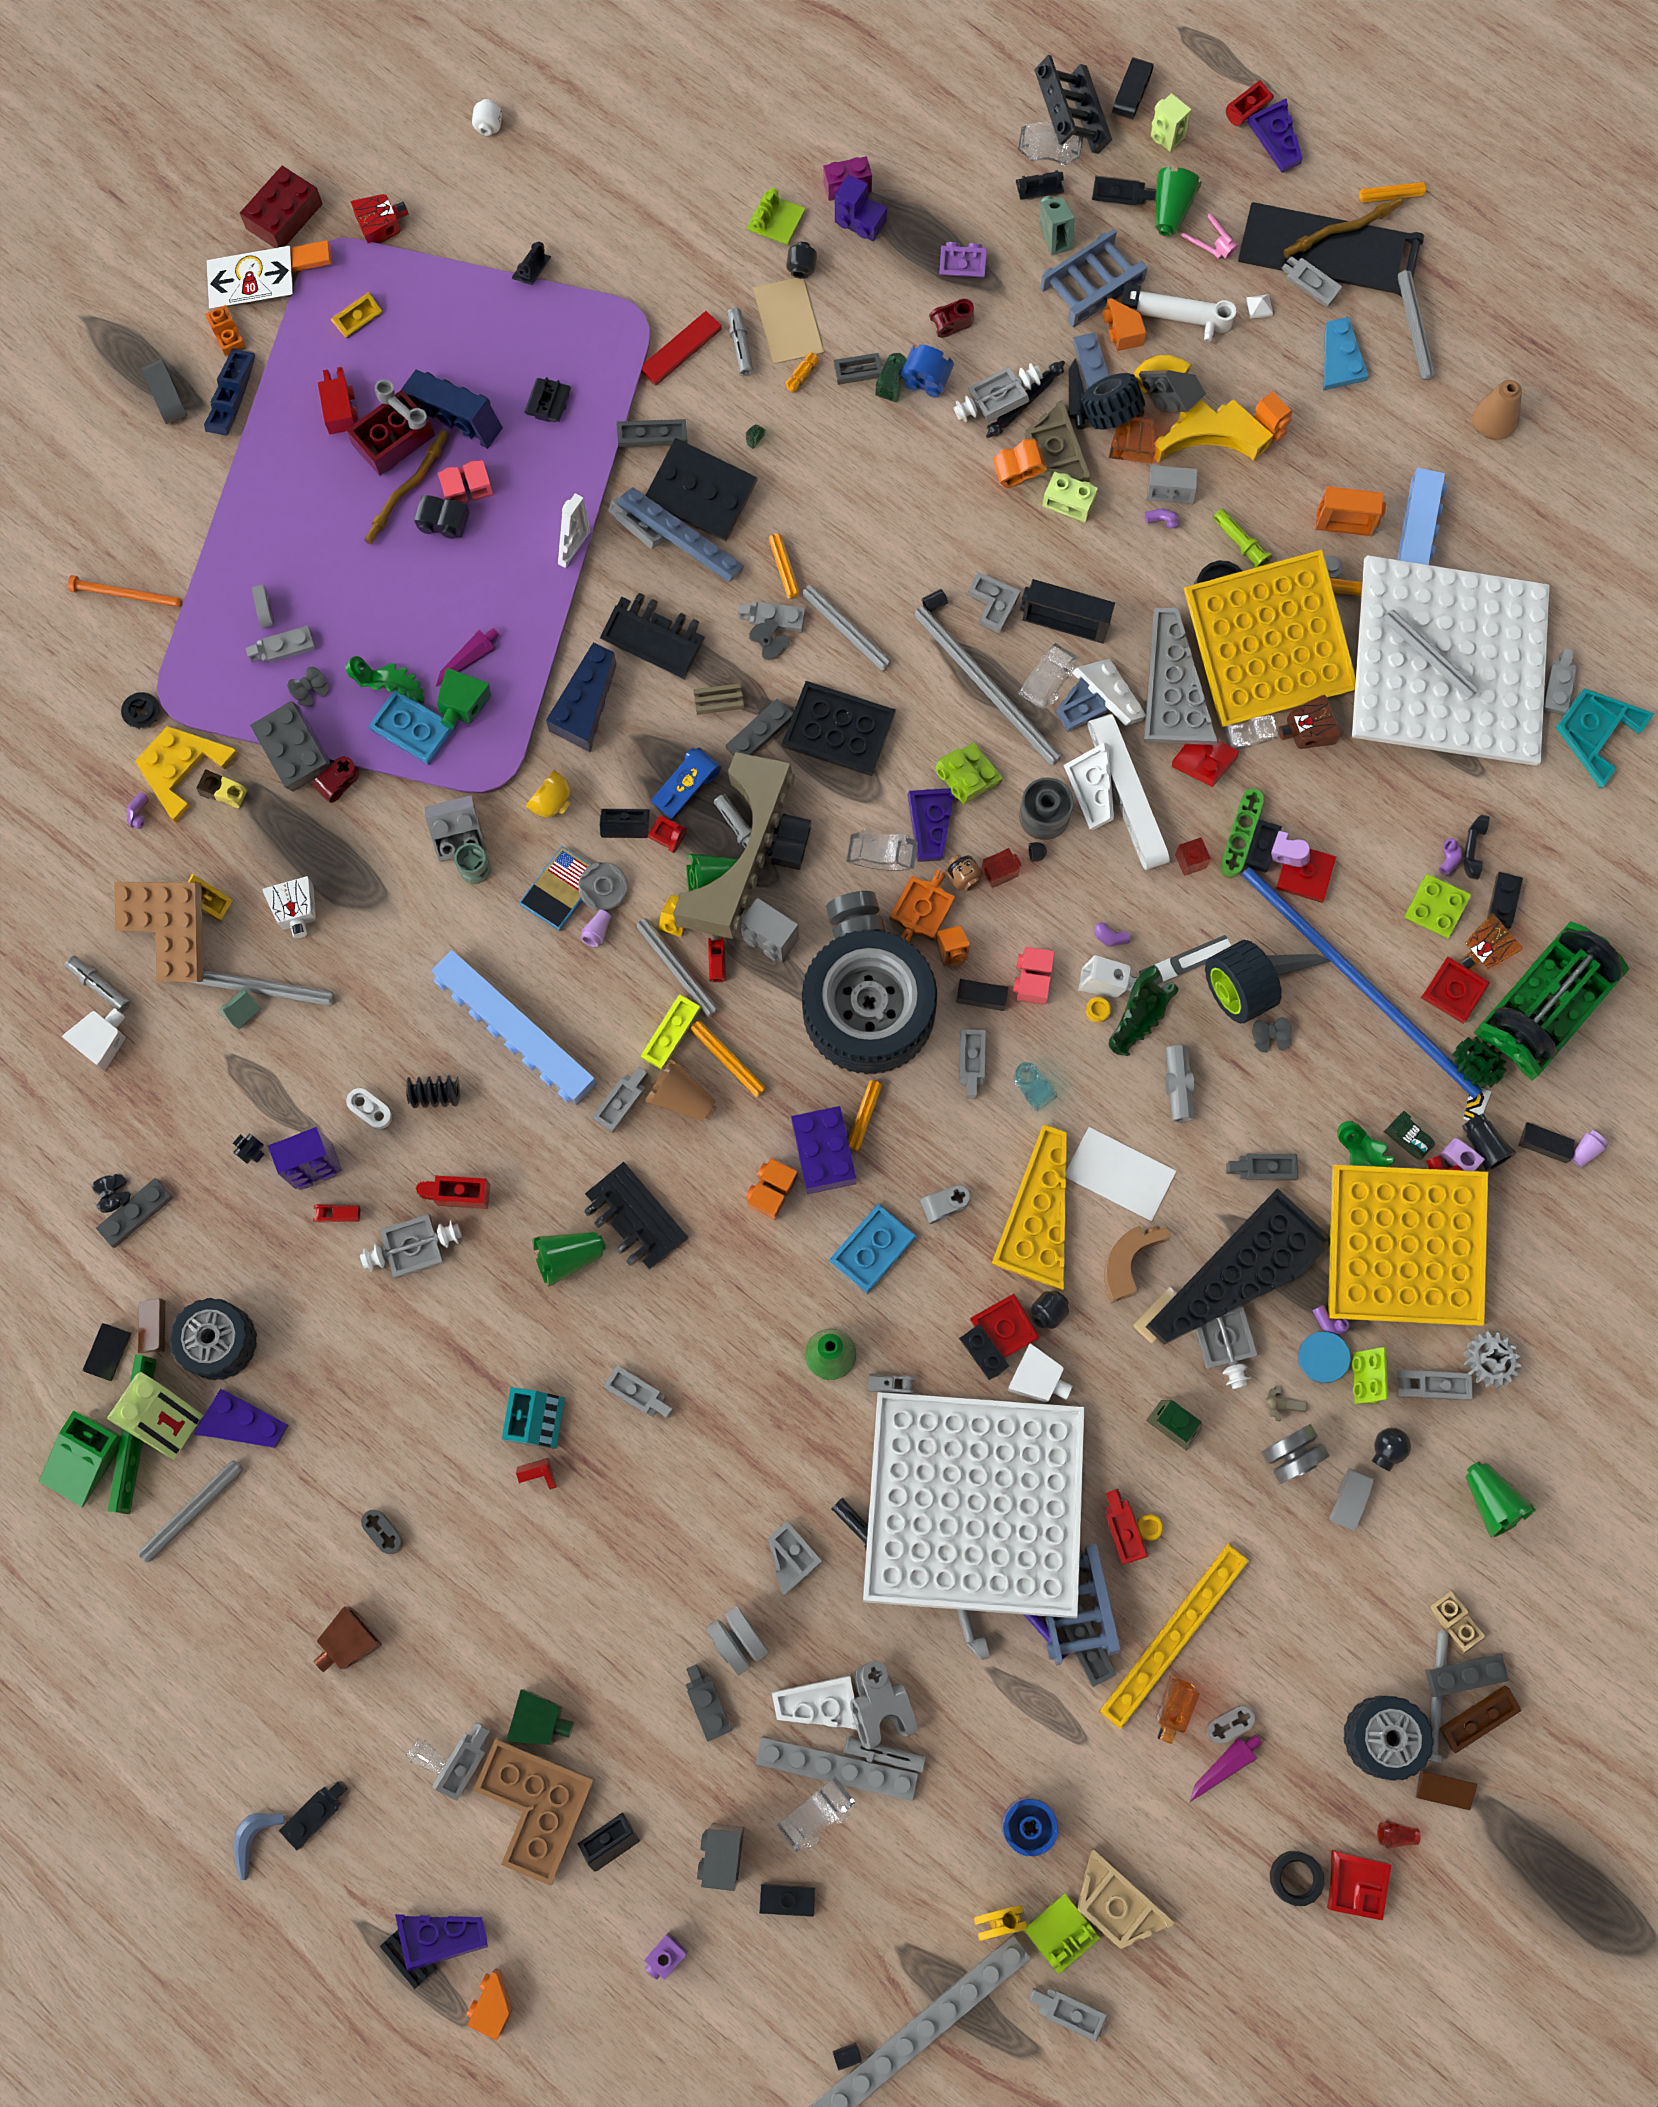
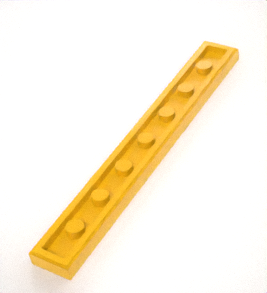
[1099,1544,1249,1729]

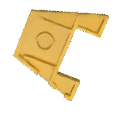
[135,726,238,823]

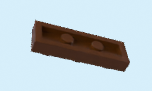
[1439,1685,1522,1754]

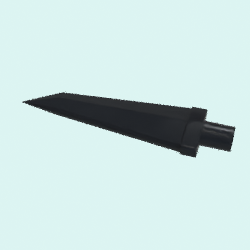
[1068,358,1088,429]

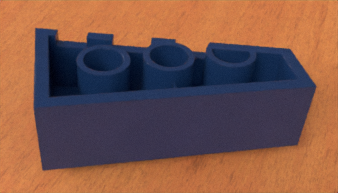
[401,369,503,449]
[546,642,617,752]

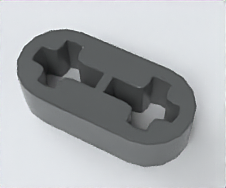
[361,1510,403,1554]

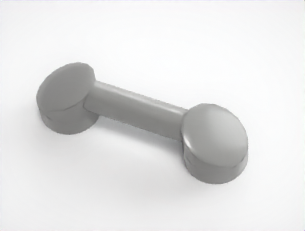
[375,379,427,429]
[957,1609,990,1660]

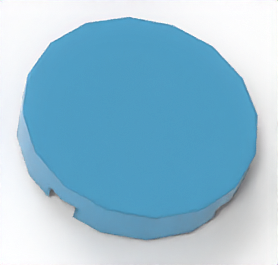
[1298,1332,1350,1383]

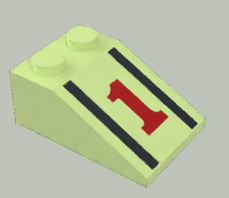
[106,1372,203,1460]

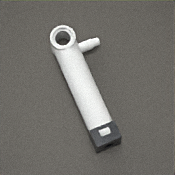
[1121,284,1236,342]

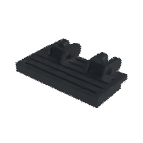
[600,593,705,680]
[584,1162,688,1270]

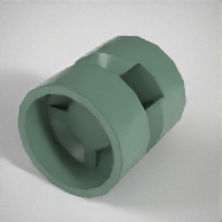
[454,843,491,884]

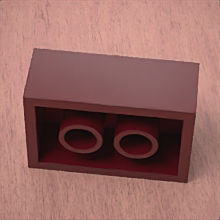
[239,165,323,248]
[346,390,435,476]

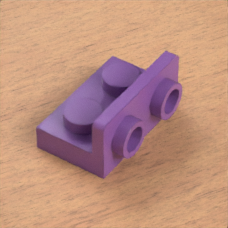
[939,242,987,278]

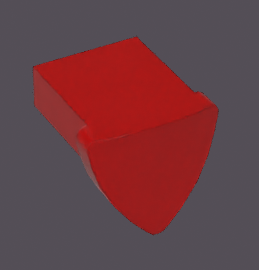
[648,815,687,853]
[516,1458,557,1490]

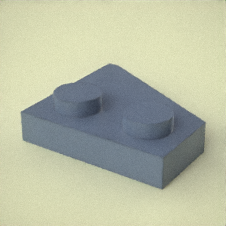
[1056,677,1110,732]

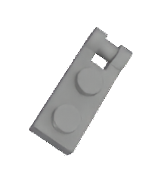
[1398,1370,1472,1401]

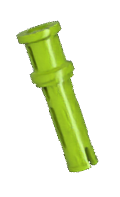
[1212,508,1272,568]

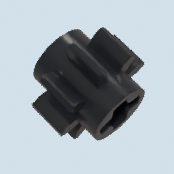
[233,1133,264,1164]

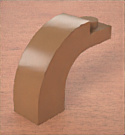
[1104,1226,1171,1303]

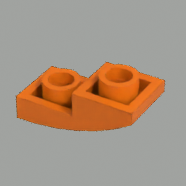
[205,305,246,356]

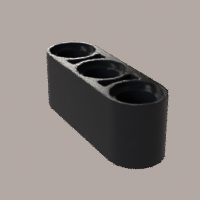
[1112,57,1154,120]

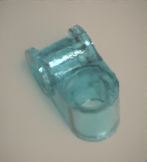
[1013,1062,1058,1111]

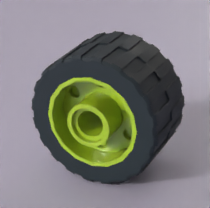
[1205,939,1282,1024]

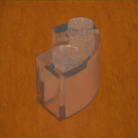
[1018,122,1084,166]
[1019,643,1079,709]
[846,829,918,871]
[777,1777,855,1852]

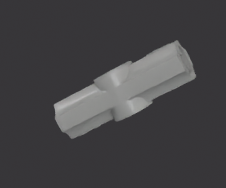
[1165,1045,1194,1123]

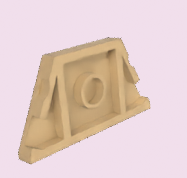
[1077,1849,1174,1949]

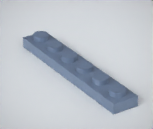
[618,487,744,582]

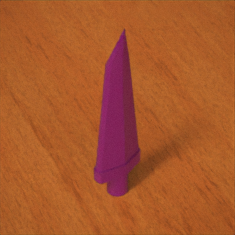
[435,628,499,687]
[1189,1735,1262,1803]

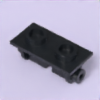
[1016,170,1064,200]
[512,241,551,285]
[959,1324,1009,1380]

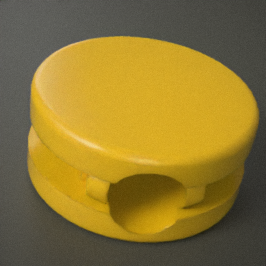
[974,1905,1028,1941]

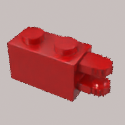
[317,367,359,435]
[416,1175,490,1209]

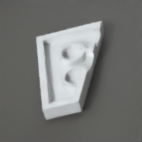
[558,493,591,568]
[1072,659,1146,726]
[1064,743,1114,830]
[772,1675,857,1730]

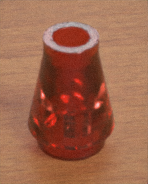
[1377,1820,1421,1849]

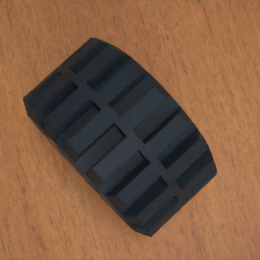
[1081,373,1145,430]

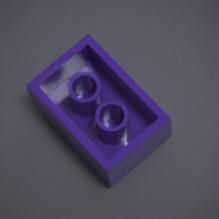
[791,1106,856,1195]
[268,1127,343,1190]

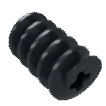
[406,1075,460,1109]

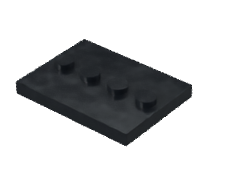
[645,437,758,542]
[782,681,896,776]

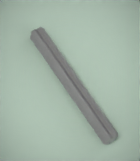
[1398,270,1435,380]
[803,585,891,670]
[1383,610,1479,699]
[637,918,718,1017]
[138,1461,243,1562]

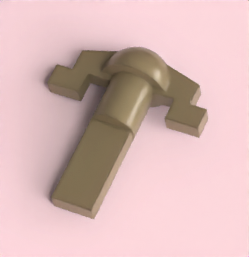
[1265,1386,1306,1422]

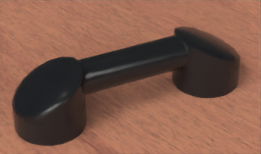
[1463,815,1490,880]

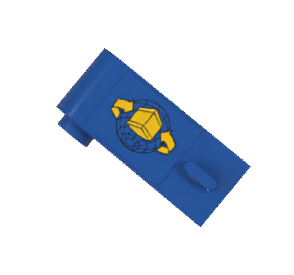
[651,747,722,820]

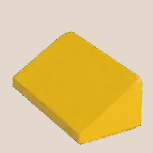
[330,292,383,338]

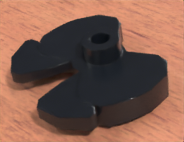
[92,1174,131,1213]

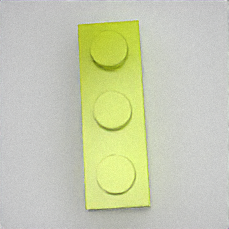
[641,994,701,1070]

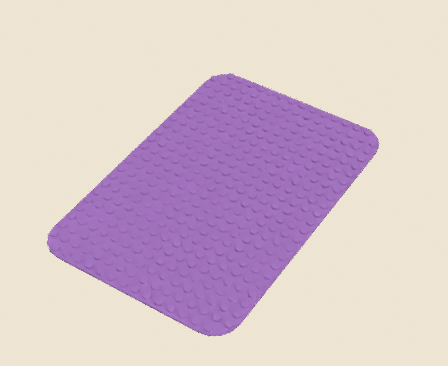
[157,238,650,794]

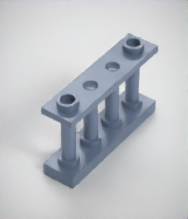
[1040,229,1148,327]
[1045,1544,1120,1666]

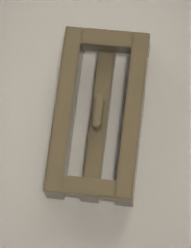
[693,683,744,715]

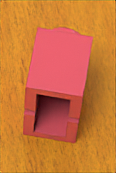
[438,460,493,503]
[1013,947,1054,1005]

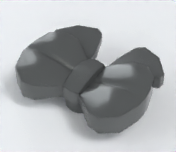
[749,619,788,660]
[287,667,329,707]
[1252,1017,1292,1053]

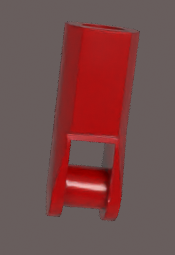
[708,937,726,983]
[313,1204,361,1223]

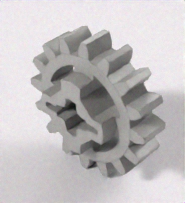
[1463,1332,1521,1389]

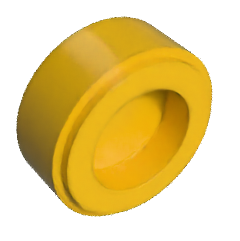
[1085,997,1111,1023]
[1137,1514,1163,1541]

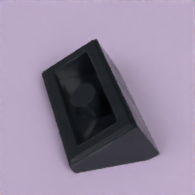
[600,809,650,838]
[956,979,1008,1011]
[1518,1122,1575,1163]
[82,1323,131,1381]
[577,1812,640,1872]

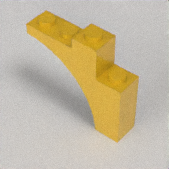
[1152,399,1273,462]

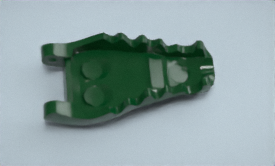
[1108,966,1179,1056]

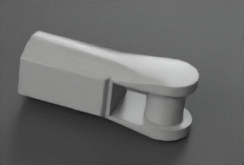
[868,1374,915,1394]

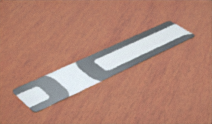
[1139,935,1231,984]

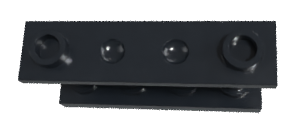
[1034,55,1113,154]

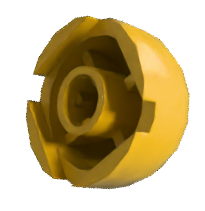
[525,770,571,818]

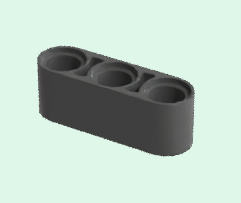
[141,359,188,424]

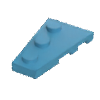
[1323,317,1369,391]

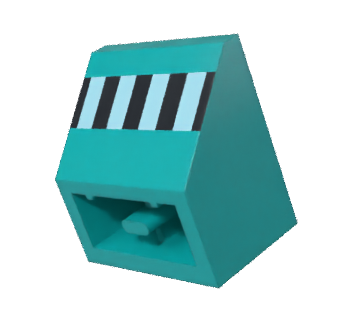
[502,1387,565,1449]

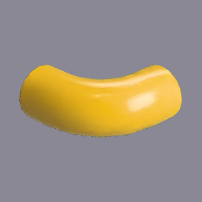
[1133,355,1192,393]

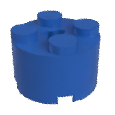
[901,345,954,398]
[1002,1798,1058,1856]

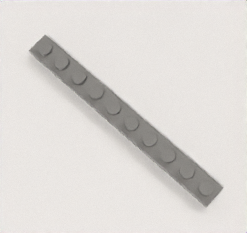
[809,1934,1031,2107]

